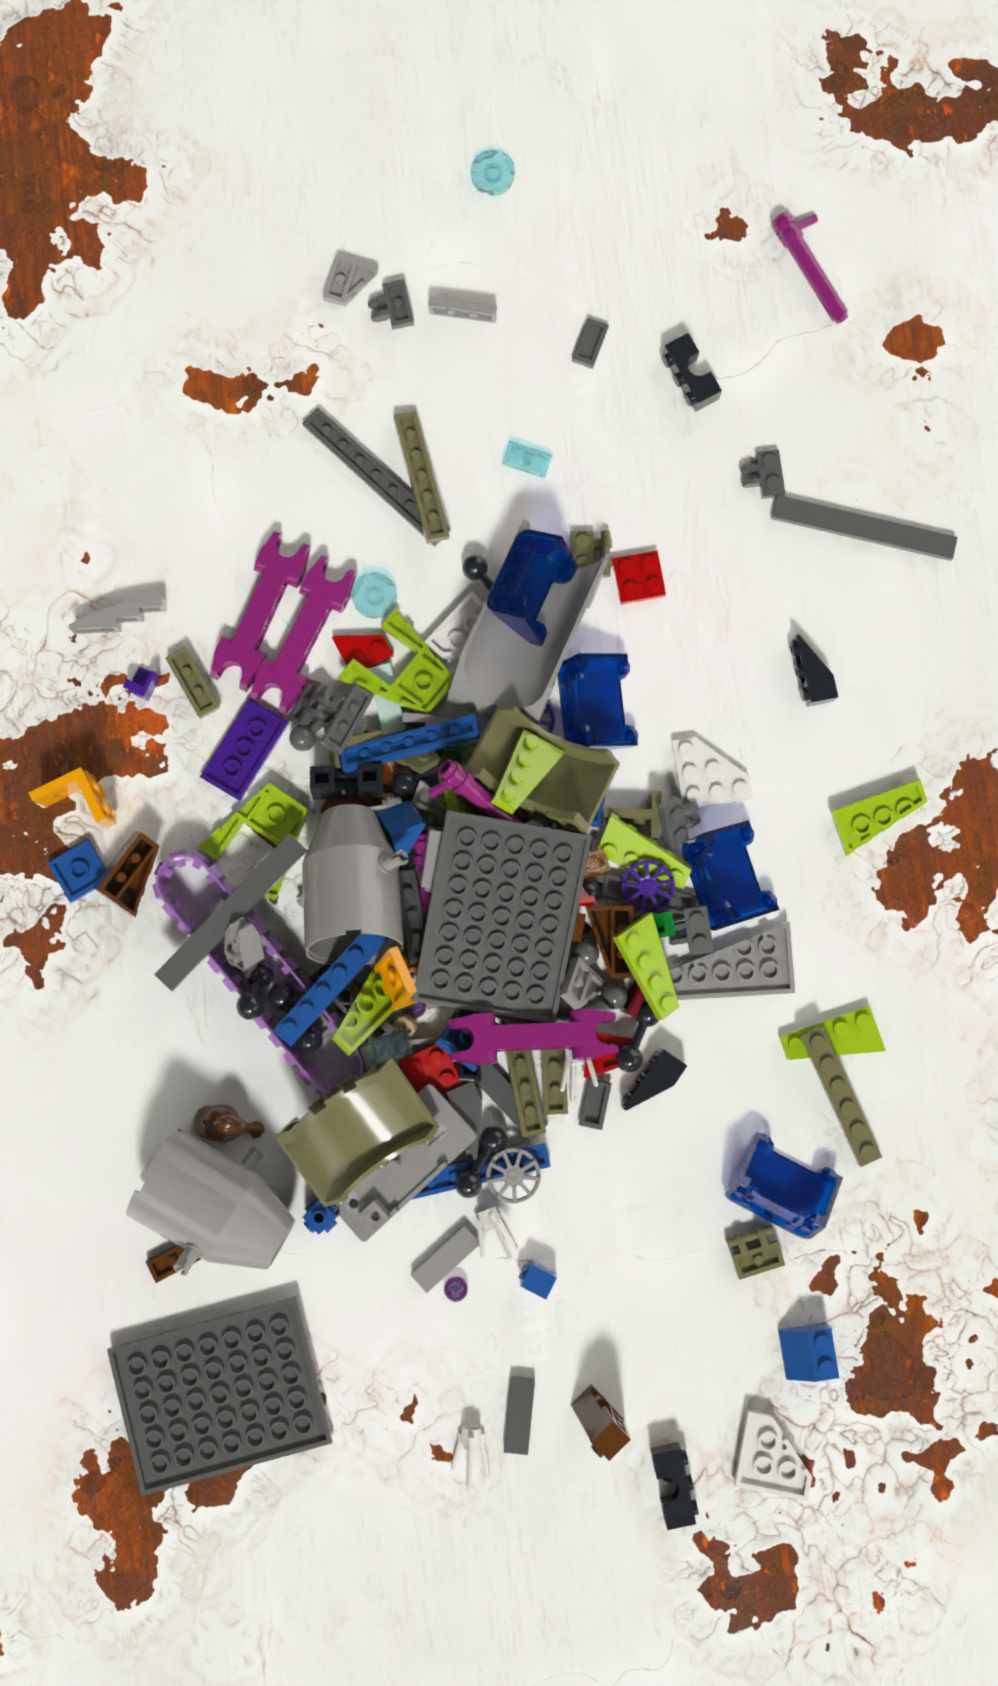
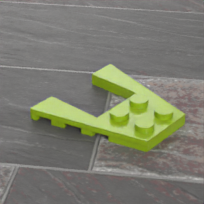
[339,608,454,715]
[197,783,309,900]

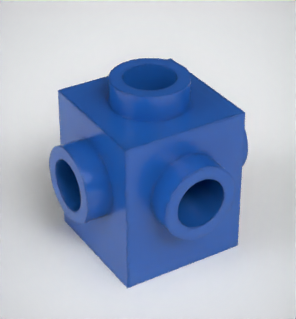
[303,1198,339,1235]

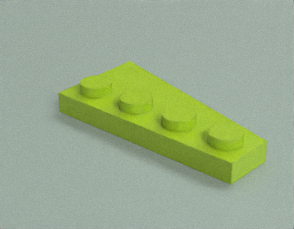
[491,729,565,814]
[830,779,928,856]
[595,812,692,889]
[613,913,679,1020]
[332,963,393,1056]
[779,1006,886,1060]

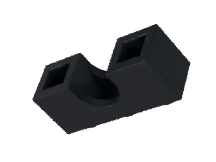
[661,333,722,412]
[310,763,384,800]
[650,1442,699,1530]

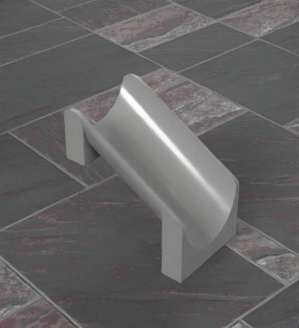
[447,519,611,726]

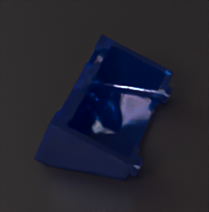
[486,529,578,647]
[557,653,638,750]
[682,820,780,931]
[724,1132,843,1239]

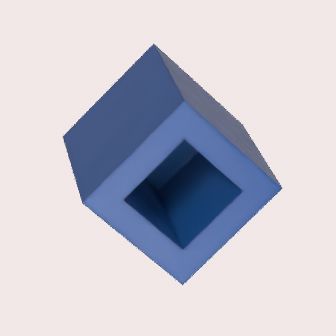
[518,1260,557,1300]

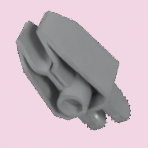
[224,917,264,979]

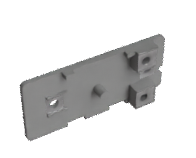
[337,1084,477,1242]

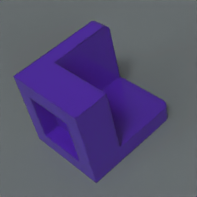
[122,667,161,701]

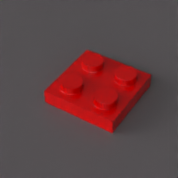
[612,550,666,605]
[399,1043,464,1094]

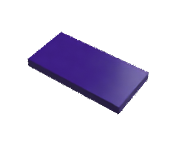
[200,698,289,802]

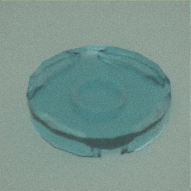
[471,149,515,196]
[351,572,398,619]

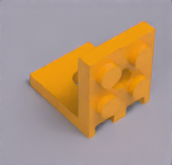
[28,767,116,828]
[374,946,418,1012]

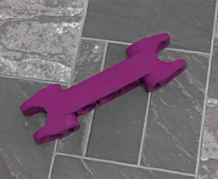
[209,531,311,693]
[250,555,357,716]
[448,1009,619,1065]

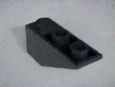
[790,634,839,707]
[621,1048,688,1111]

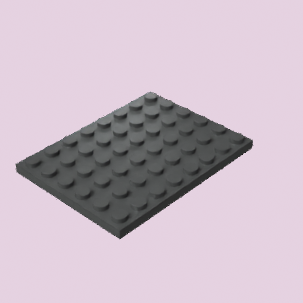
[412,809,592,1023]
[107,1296,333,1496]

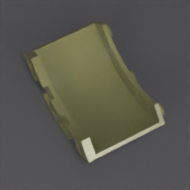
[464,705,620,834]
[275,1057,440,1207]

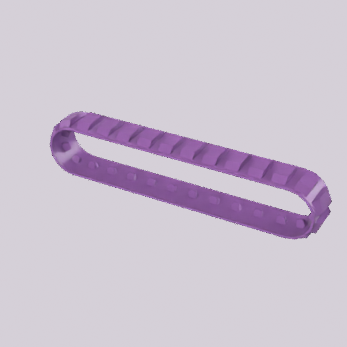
[152,850,367,1096]

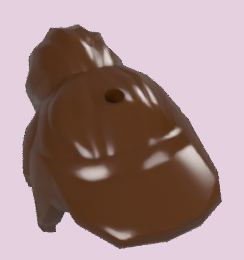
[194,1104,265,1144]

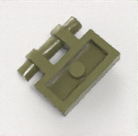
[570,530,613,578]
[725,1224,785,1280]

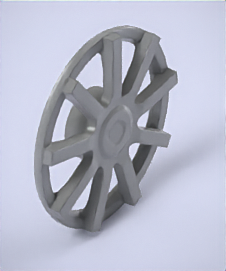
[486,1148,541,1204]

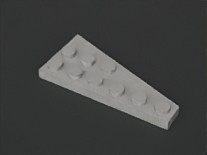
[669,922,795,1000]

